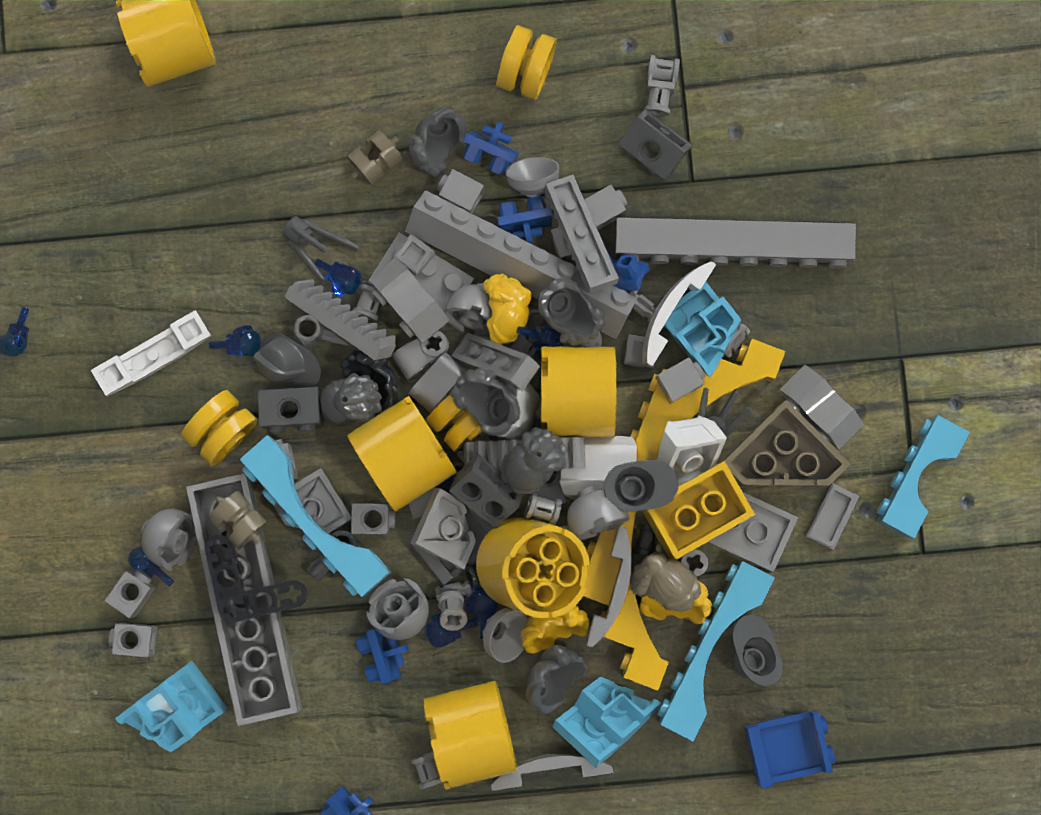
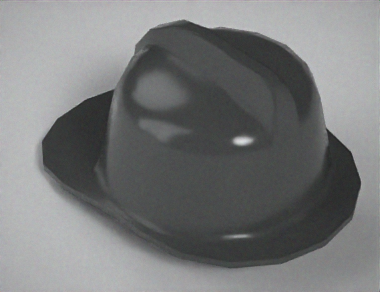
[253,332,321,388]
[604,460,678,512]
[732,614,783,686]

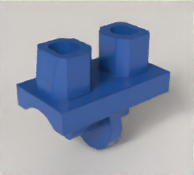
[463,122,519,175]
[497,196,552,245]
[607,252,650,293]
[356,629,409,684]
[321,786,373,815]

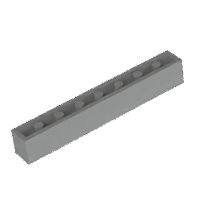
[405,190,637,339]
[615,218,856,268]

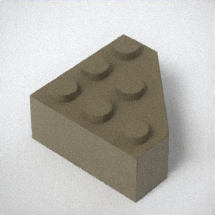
[720,400,851,487]

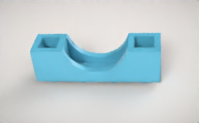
[876,415,970,539]

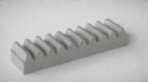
[545,175,619,293]
[285,279,396,360]
[451,332,540,392]
[464,437,586,471]

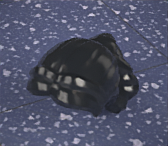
[340,350,398,417]

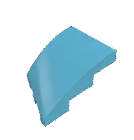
[664,282,741,378]
[115,661,228,752]
[552,677,661,768]

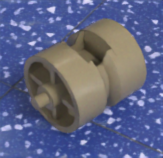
[347,129,403,186]
[208,491,268,549]

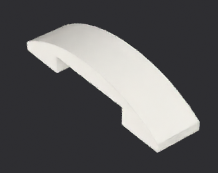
[642,262,716,367]
[91,310,211,396]

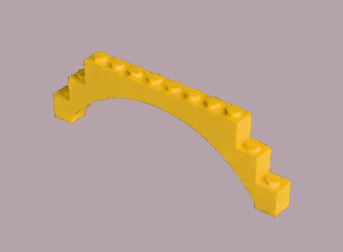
[583,339,786,691]

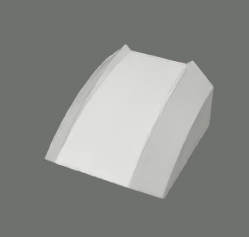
[497,383,541,440]
[658,415,727,486]
[559,436,637,501]

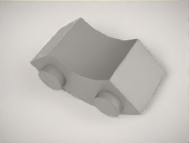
[368,257,450,343]
[780,365,864,450]

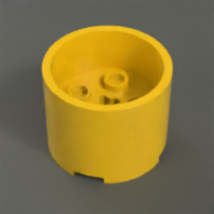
[116,0,216,87]
[541,346,616,438]
[347,396,457,512]
[476,517,590,618]
[424,680,518,789]

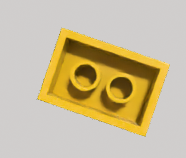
[642,461,755,560]

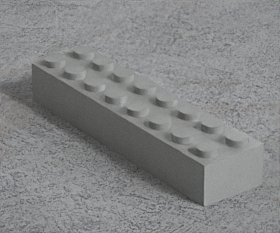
[186,473,302,726]

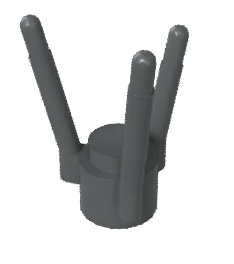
[283,216,359,282]
[698,388,752,437]

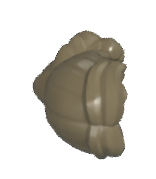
[630,551,701,612]

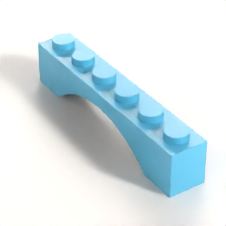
[240,435,391,597]
[657,561,775,741]

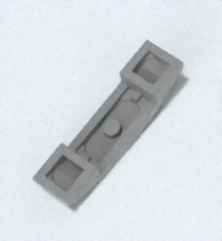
[586,526,631,647]
[491,753,613,791]

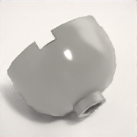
[445,283,493,339]
[567,486,630,541]
[141,508,197,571]
[367,578,429,640]

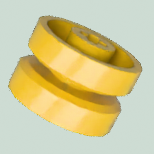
[496,25,557,101]
[181,390,258,466]
[425,395,482,452]

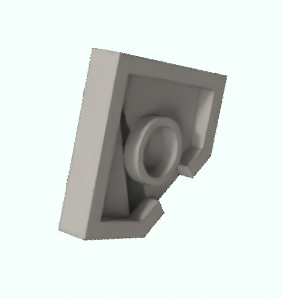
[273,468,352,534]
[411,488,476,569]

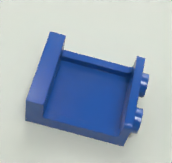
[744,709,835,789]

